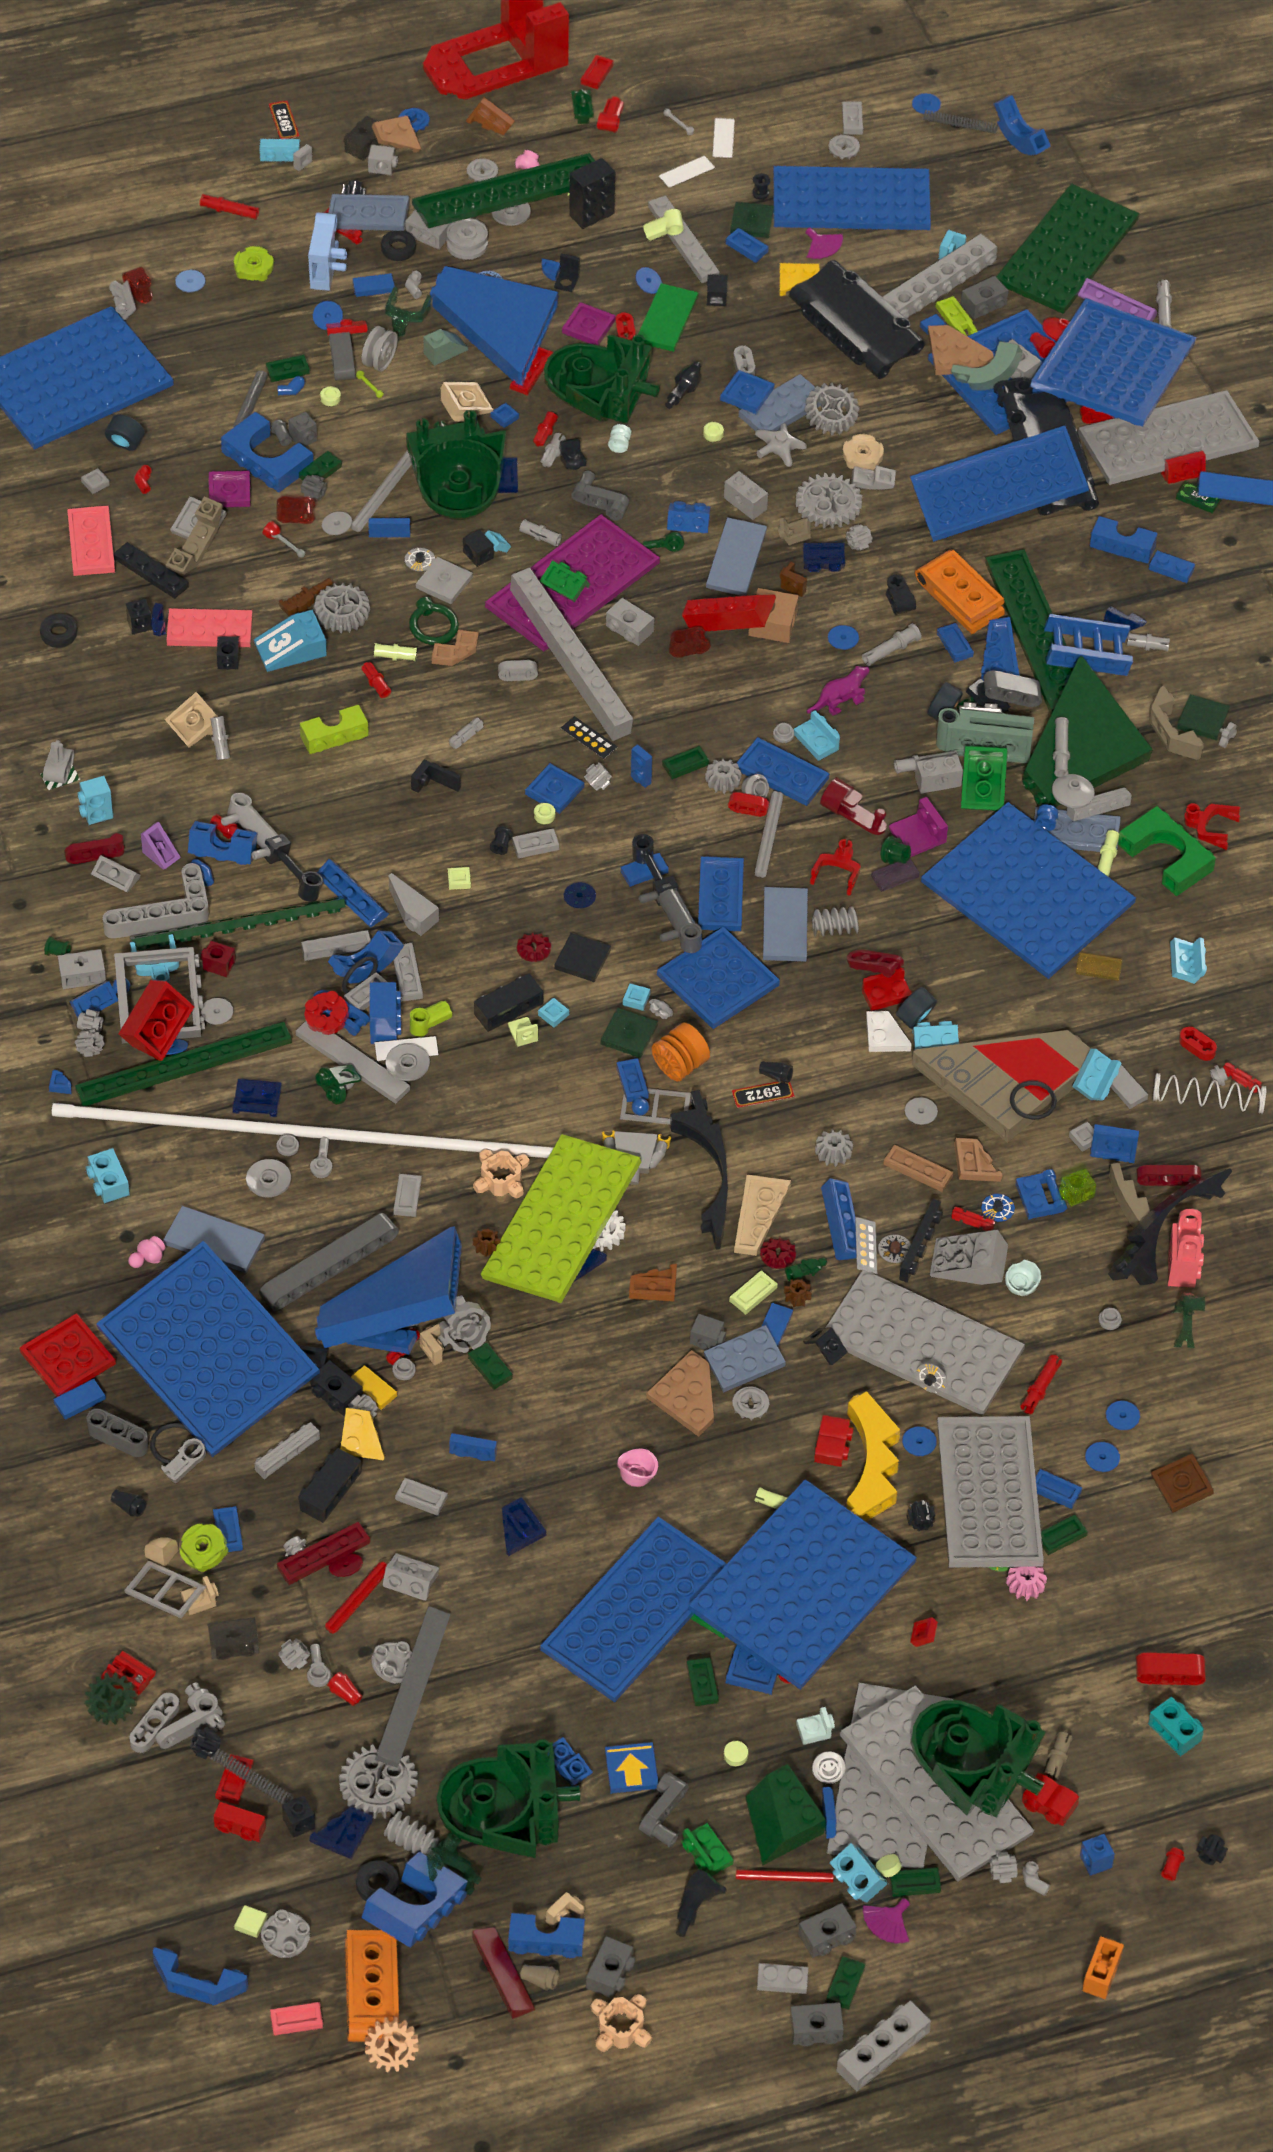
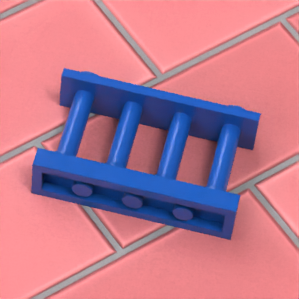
[1044,614,1133,676]

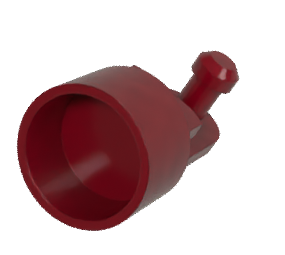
[820,777,887,835]

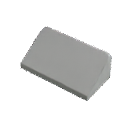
[91,855,141,893]

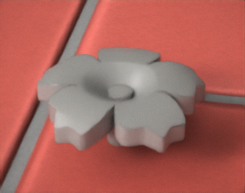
[649,999,673,1019]

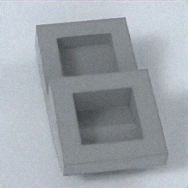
[851,466,896,490]

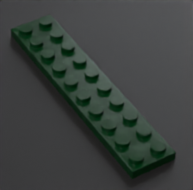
[412,153,595,229]
[985,549,1074,715]

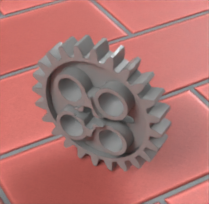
[796,473,862,529]
[339,1744,418,1819]

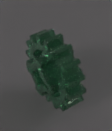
[85,1673,137,1725]

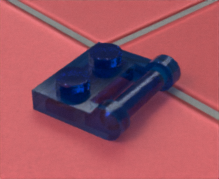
[232,1079,282,1117]

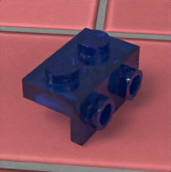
[803,543,846,572]

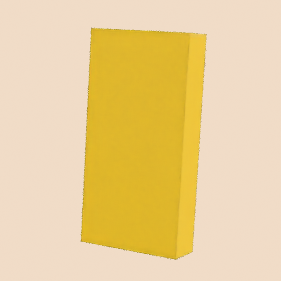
[351,1365,397,1410]

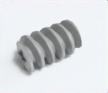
[812,906,858,937]
[384,1811,439,1857]

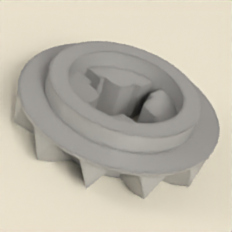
[829,135,860,160]
[467,159,498,182]
[732,1387,769,1421]

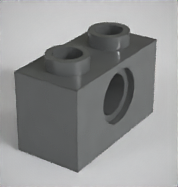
[961,276,1008,319]
[798,1903,857,1958]
[586,1937,636,1999]
[790,2003,844,2046]

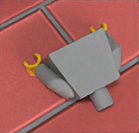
[602,1130,671,1185]

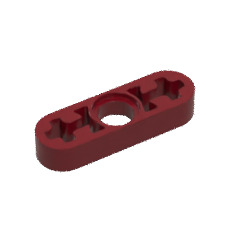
[1136,1165,1202,1186]

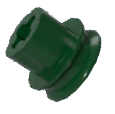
[880,836,911,865]

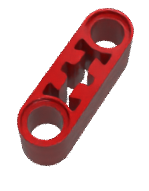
[1136,1653,1206,1685]

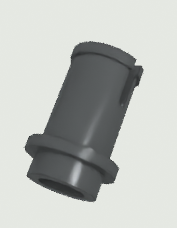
[271,420,292,446]

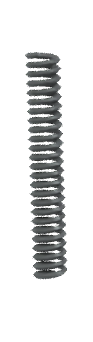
[922,109,998,134]
[233,371,268,428]
[211,1748,297,1805]

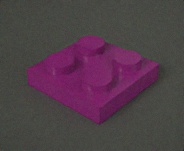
[562,302,615,345]
[209,471,250,507]

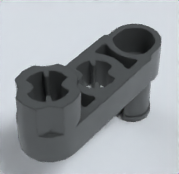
[571,471,629,521]
[639,1772,689,1848]

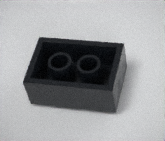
[569,158,616,229]

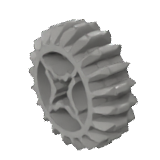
[804,383,859,436]
[314,583,370,633]

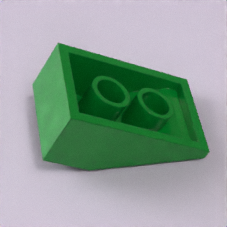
[961,746,1008,811]

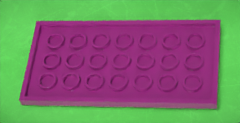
[485,515,660,651]

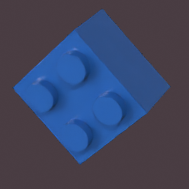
[370,982,401,1044]

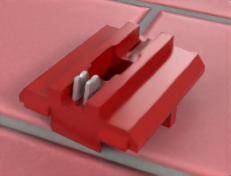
[101,1651,156,1700]

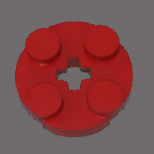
[304,991,349,1035]

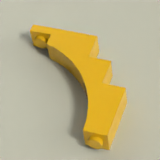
[846,1391,900,1522]

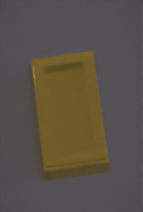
[1076,953,1122,981]

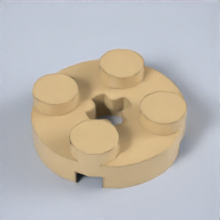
[843,434,884,470]

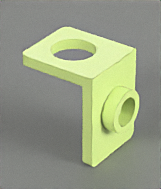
[508,1017,538,1047]

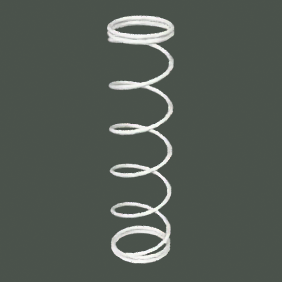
[1153,1073,1266,1114]

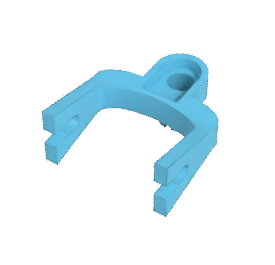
[130,934,179,983]

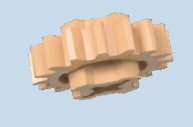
[365,2017,419,2072]

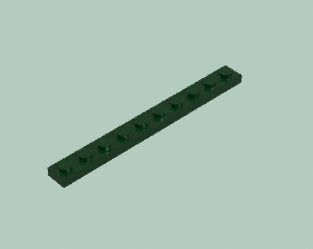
[129,897,346,950]
[75,1022,292,1107]

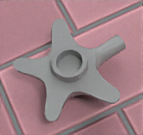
[755,423,807,467]

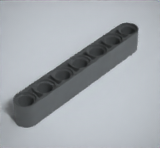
[259,1213,399,1311]

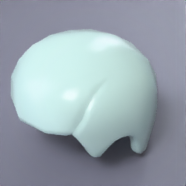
[1005,1260,1041,1296]

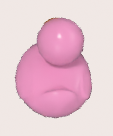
[515,150,540,170]
[128,1236,165,1268]

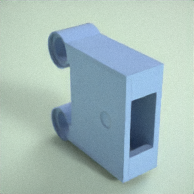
[308,212,347,291]

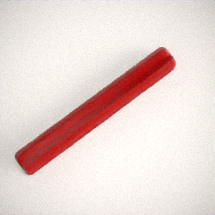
[325,1562,387,1634]

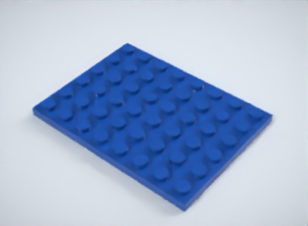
[1030,298,1196,427]
[0,306,174,450]
[921,802,1136,979]
[96,1241,320,1457]
[689,1480,916,1690]

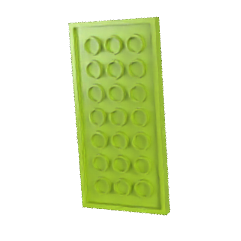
[481,1134,642,1303]

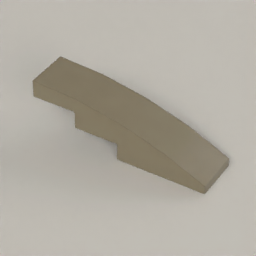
[1109,1163,1150,1228]

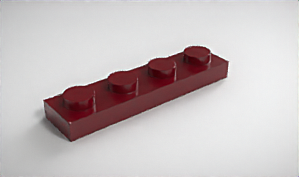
[277,1522,370,1585]

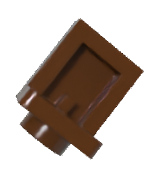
[779,562,807,597]

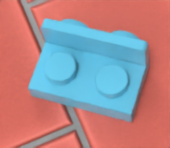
[260,139,300,161]
[794,711,840,761]
[1072,1049,1121,1100]

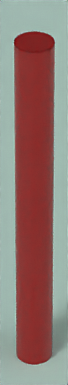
[736,1870,833,1883]

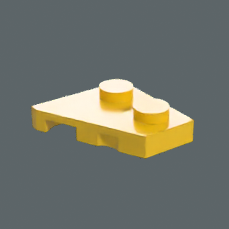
[780,263,819,296]
[340,1408,385,1460]

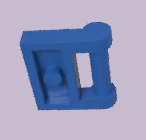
[1015,1169,1067,1219]

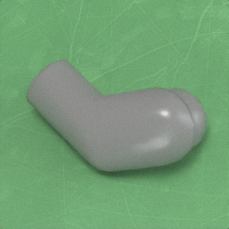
[405,271,422,299]
[1022,1861,1050,1896]

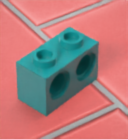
[1148,1697,1204,1757]

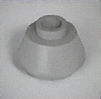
[741,774,769,798]

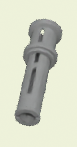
[862,623,922,666]

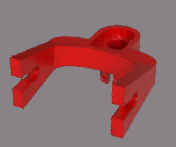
[1184,803,1240,850]
[810,839,861,896]

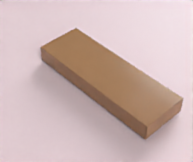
[883,1145,953,1192]

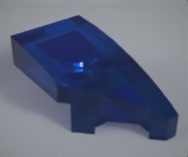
[152,603,166,636]
[1103,606,1147,631]

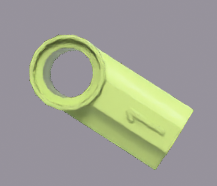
[643,209,684,241]

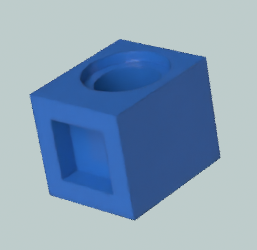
[1080,1834,1115,1876]

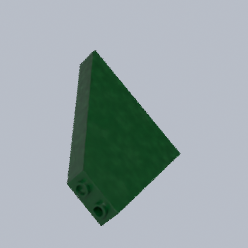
[1022,656,1153,807]

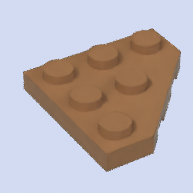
[928,325,994,375]
[646,1350,714,1437]

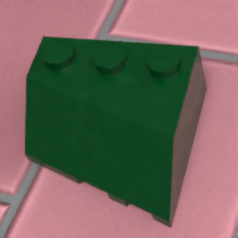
[745,1764,826,1866]

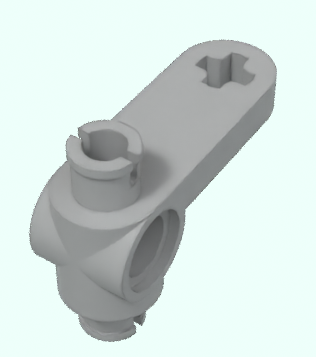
[155,1683,225,1749]

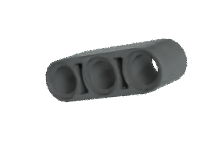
[329,332,355,381]
[983,671,1042,707]
[87,1409,148,1457]

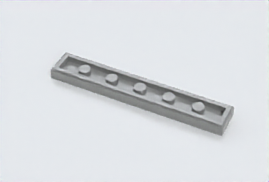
[296,1021,410,1104]

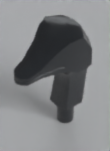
[665,362,702,409]
[676,1870,727,1937]

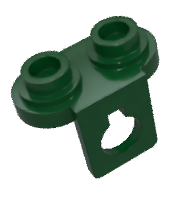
[315,1064,361,1105]

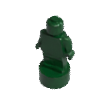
[785,1257,827,1282]

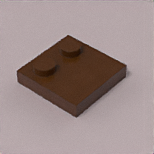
[1151,1453,1214,1513]

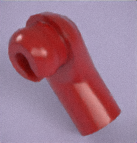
[134,465,152,494]

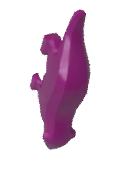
[807,666,870,716]

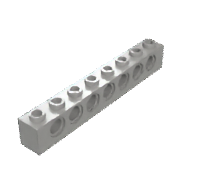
[882,234,997,319]

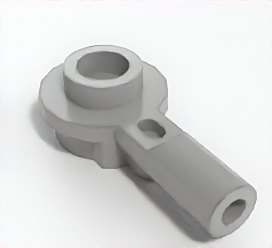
[310,1137,332,1178]
[307,1644,331,1687]

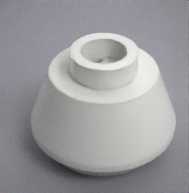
[812,1752,845,1784]

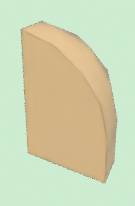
[145,1538,178,1567]

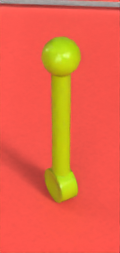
[356,371,383,398]

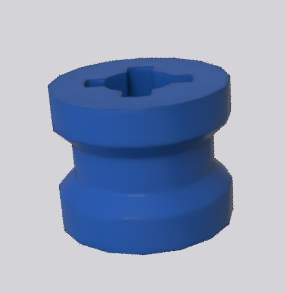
[1035,805,1059,831]

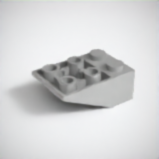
[930,1230,1008,1285]

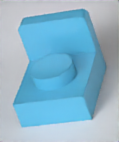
[939,230,966,260]

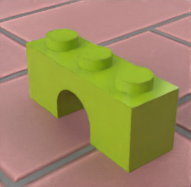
[300,705,368,755]

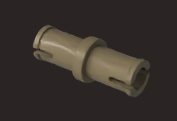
[1043,1732,1073,1781]

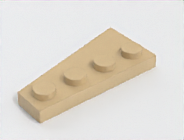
[734,1175,791,1256]

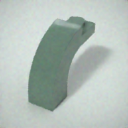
[951,341,1023,390]

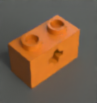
[1082,1937,1124,1999]

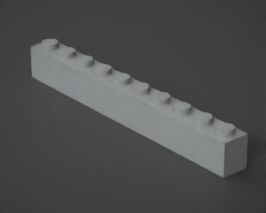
[510,568,633,741]

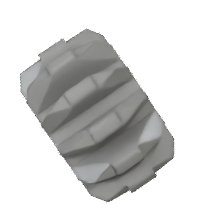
[705,758,741,794]
[815,1129,853,1167]

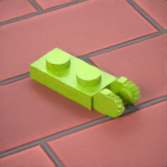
[936,296,978,336]

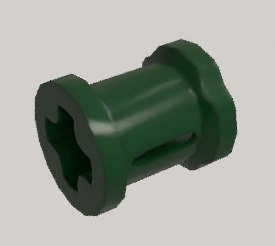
[44,936,72,956]

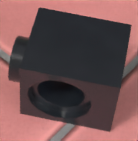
[707,275,727,306]
[463,529,494,567]
[126,599,152,635]
[217,637,239,670]
[282,1796,315,1838]

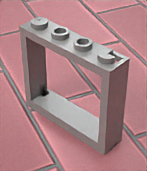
[114,947,205,1044]

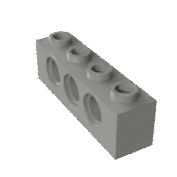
[837,2001,931,2091]

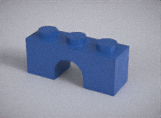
[1090,516,1158,564]
[188,821,257,865]
[508,1913,585,1958]

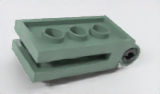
[936,708,1034,764]

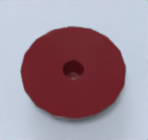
[329,1554,363,1577]

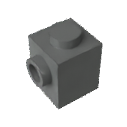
[289,412,317,447]
[690,1314,727,1350]

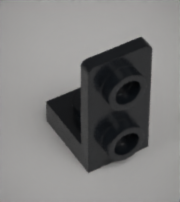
[411,759,461,793]

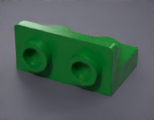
[539,561,590,602]
[681,1823,733,1876]

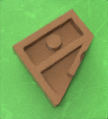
[372,116,421,153]
[954,1138,1003,1182]

